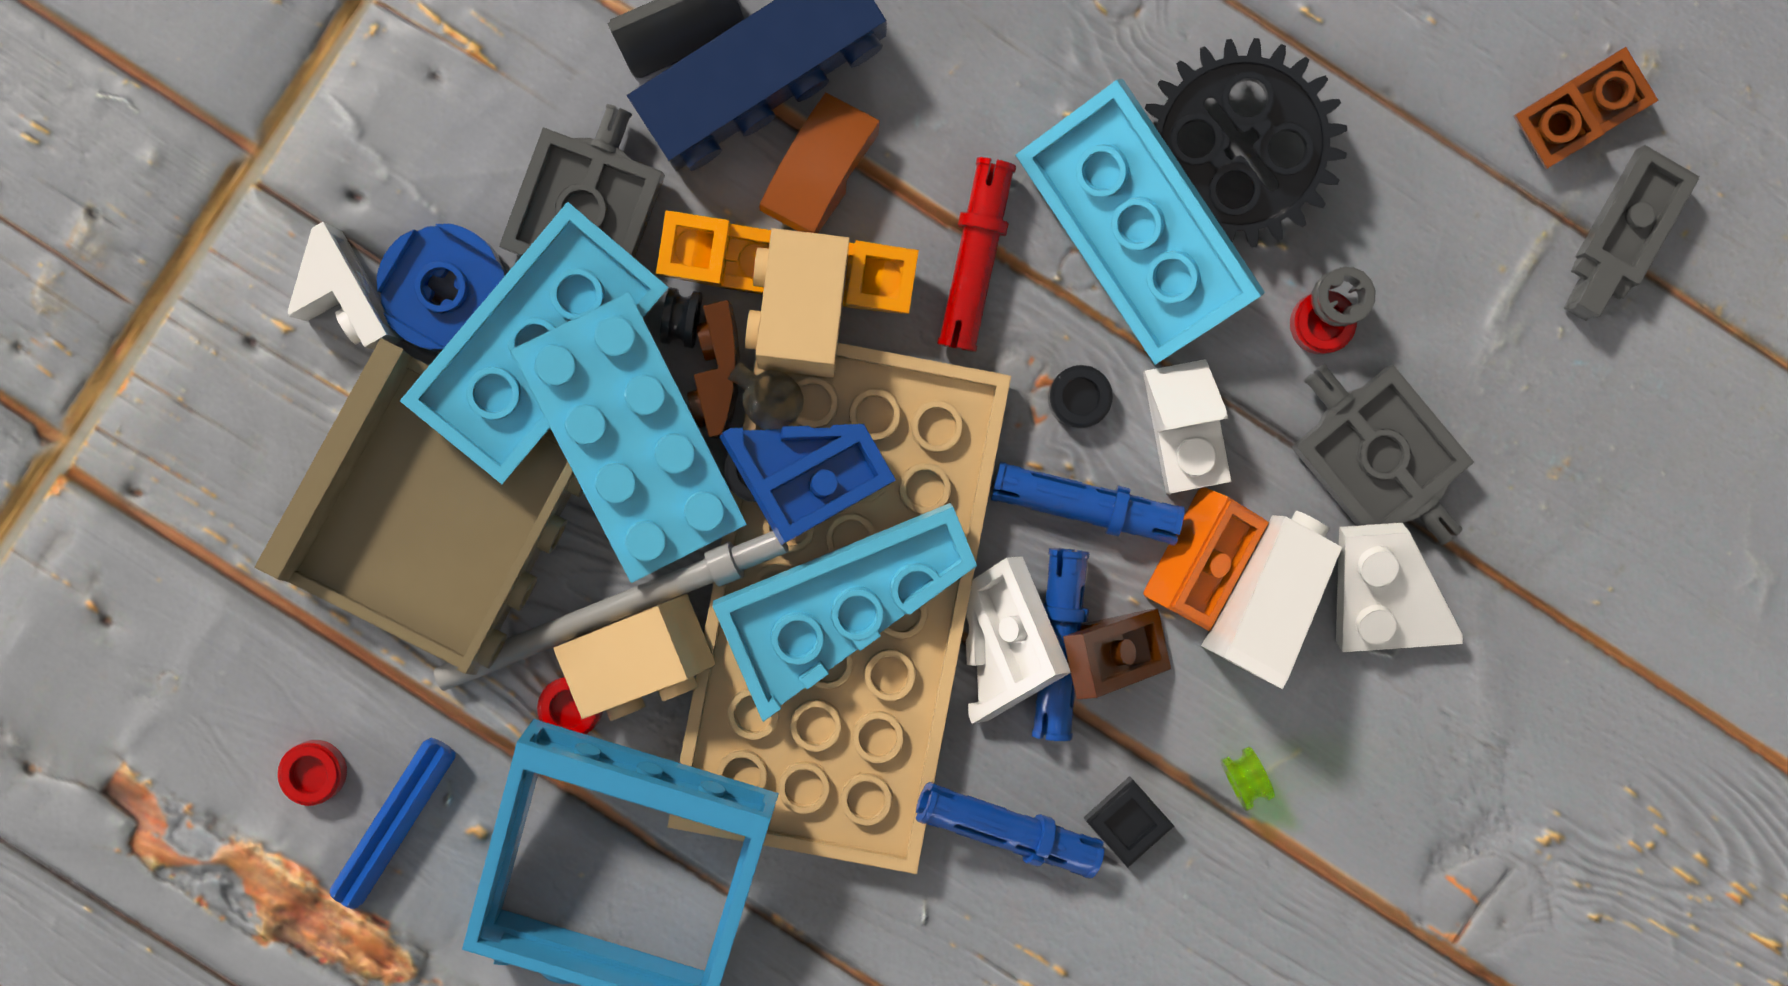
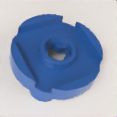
[377,223,508,351]

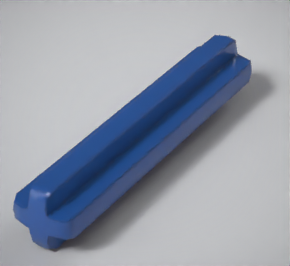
[330,737,456,909]

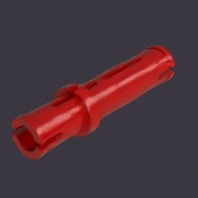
[937,157,1016,352]

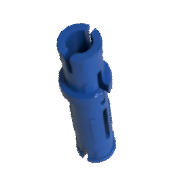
[991,461,1185,546]
[1032,548,1090,741]
[916,782,1105,879]

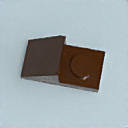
[1063,608,1171,700]

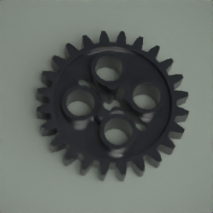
[1144,38,1347,248]

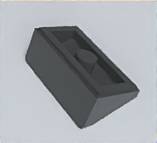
[607,0,744,78]

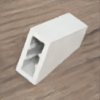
[1201,511,1342,689]

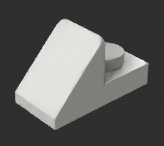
[288,222,403,350]
[1143,359,1231,494]

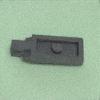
[1564,145,1700,321]

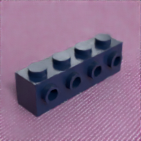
[626,0,887,172]

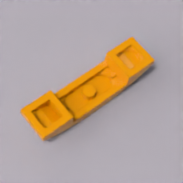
[656,210,919,314]

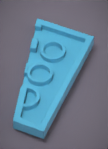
[713,503,977,722]

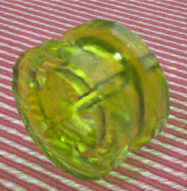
[1221,746,1275,811]

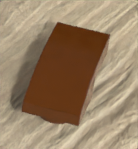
[687,300,740,439]

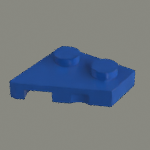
[719,424,896,545]

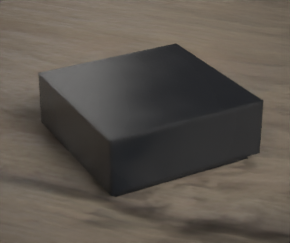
[1084,776,1174,868]

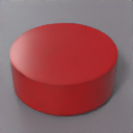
[1290,290,1357,355]
[537,676,603,735]
[277,740,347,806]

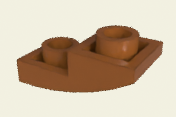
[1514,47,1659,169]
[759,92,880,233]

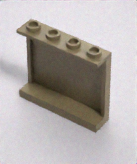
[254,338,584,675]

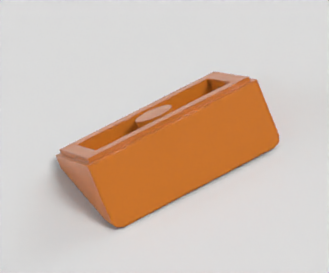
[1143,487,1269,631]

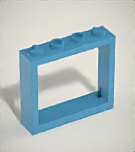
[462,719,779,986]

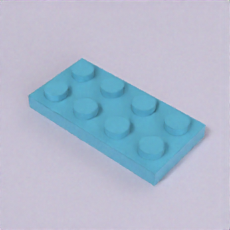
[1016,79,1265,365]
[400,202,669,484]
[510,292,747,583]

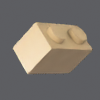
[745,228,849,378]
[553,594,716,721]

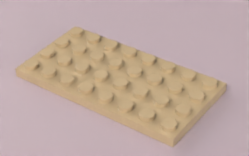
[667,343,1011,874]

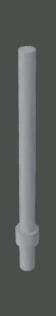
[434,531,788,691]

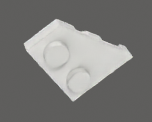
[1336,523,1463,652]
[966,556,1071,724]

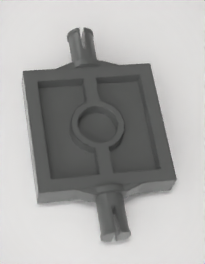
[499,104,665,258]
[1291,364,1474,545]

